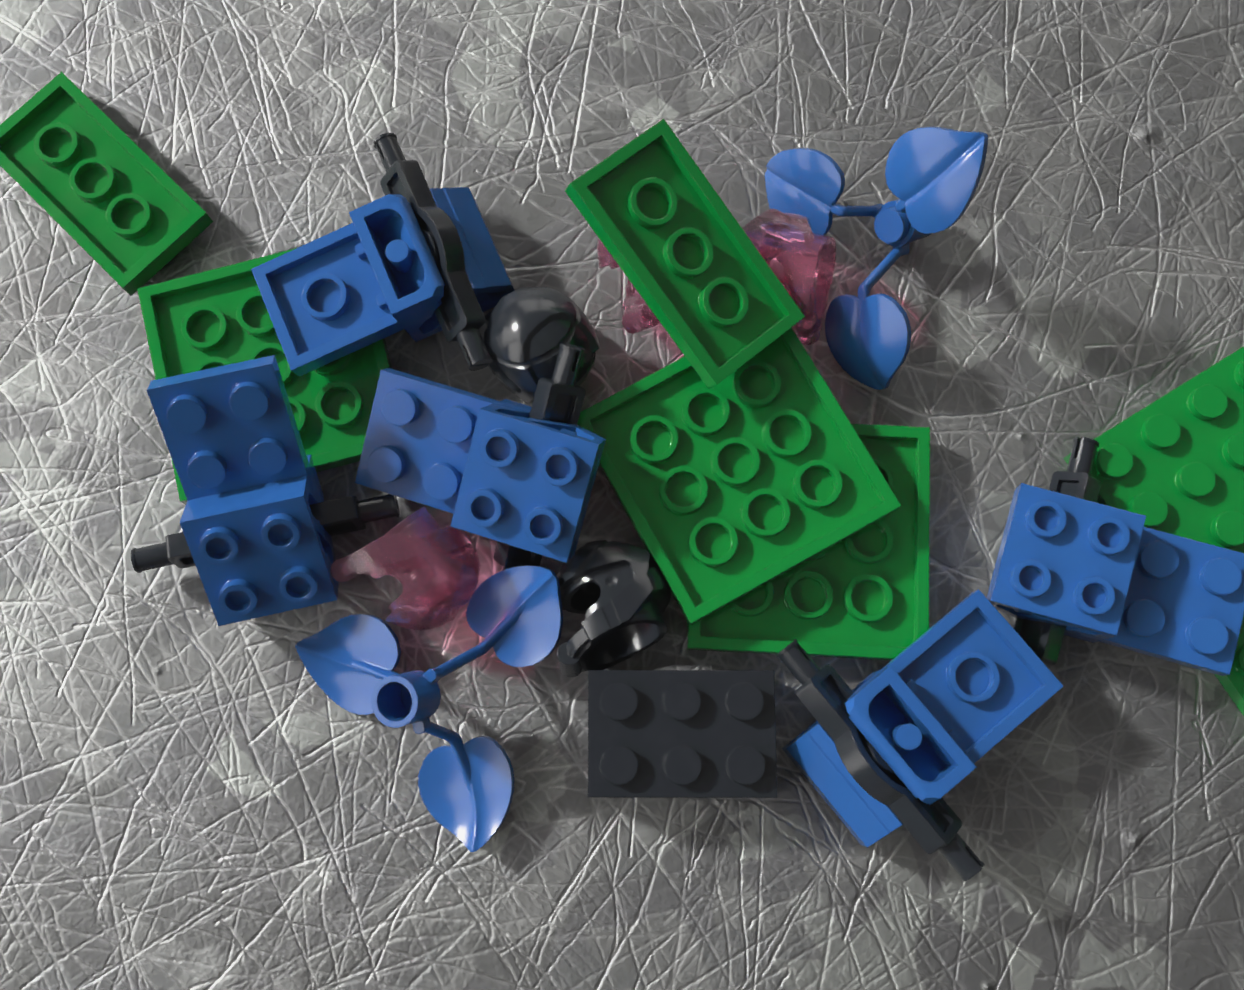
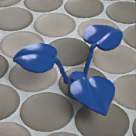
[765,126,988,390]
[295,565,563,852]

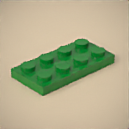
[0,72,213,296]
[565,119,805,389]

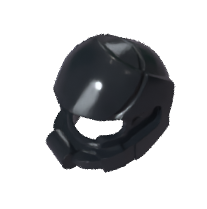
[483,287,600,404]
[557,540,671,678]

